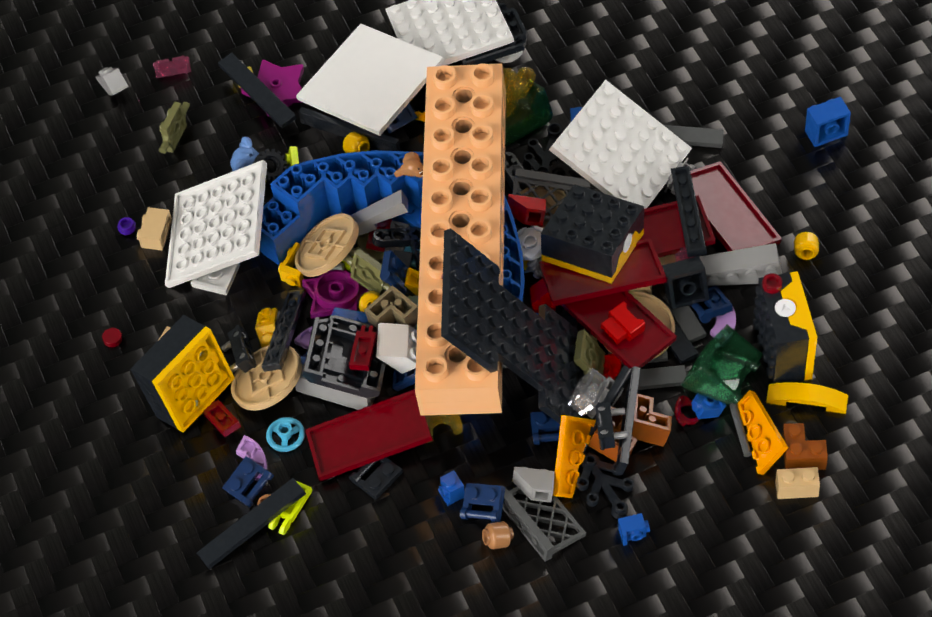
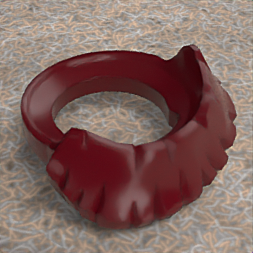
[674,395,700,427]

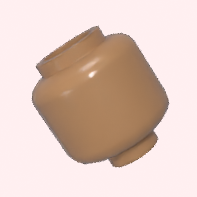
[482,521,514,549]

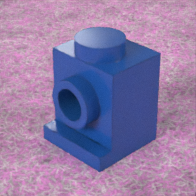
[691,390,726,419]
[438,470,465,506]
[618,513,650,546]

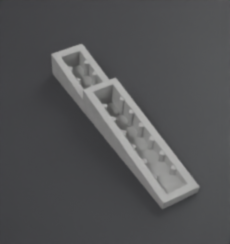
[351,189,408,236]

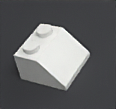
[376,323,417,374]

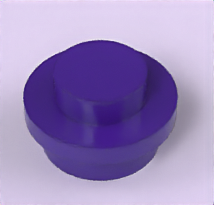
[117,217,136,235]

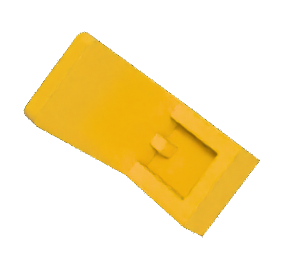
[278,242,304,287]
[255,308,278,348]

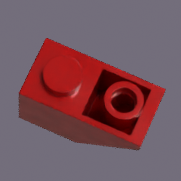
[507,194,546,227]
[530,278,556,313]

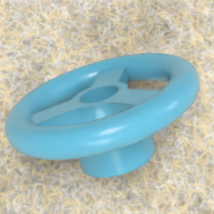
[266,417,305,452]

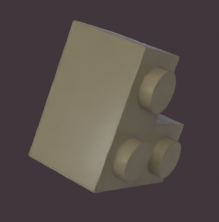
[364,285,418,329]

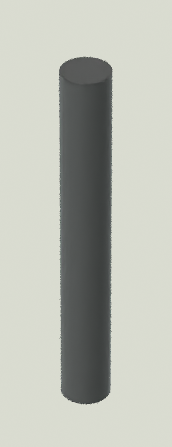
[729,402,752,457]

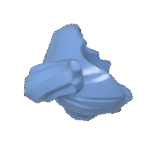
[230,136,259,171]

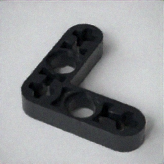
[372,227,421,271]

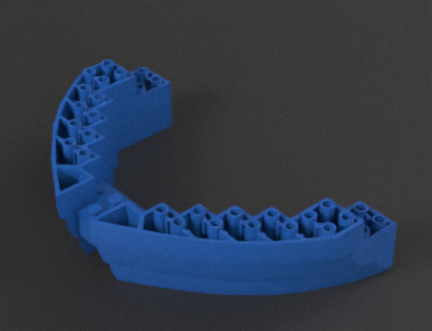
[259,150,525,365]

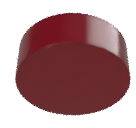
[762,273,783,294]
[102,328,122,347]

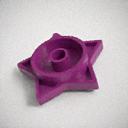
[241,60,304,116]
[302,269,369,319]

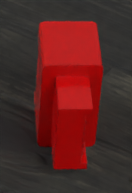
[601,301,646,345]

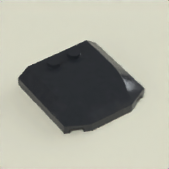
[460,3,528,65]
[302,315,386,398]

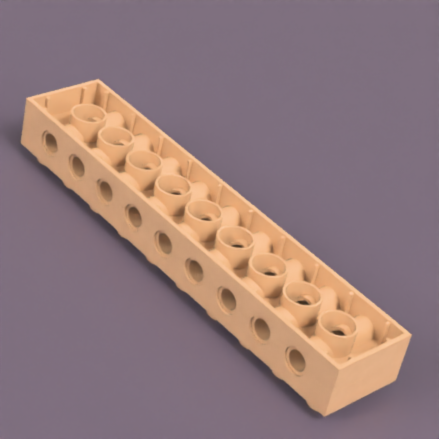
[415,63,506,416]

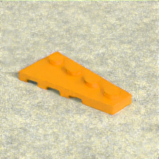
[737,390,789,475]
[552,415,596,498]

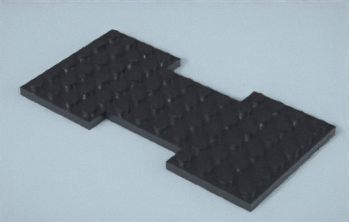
[441,228,591,424]

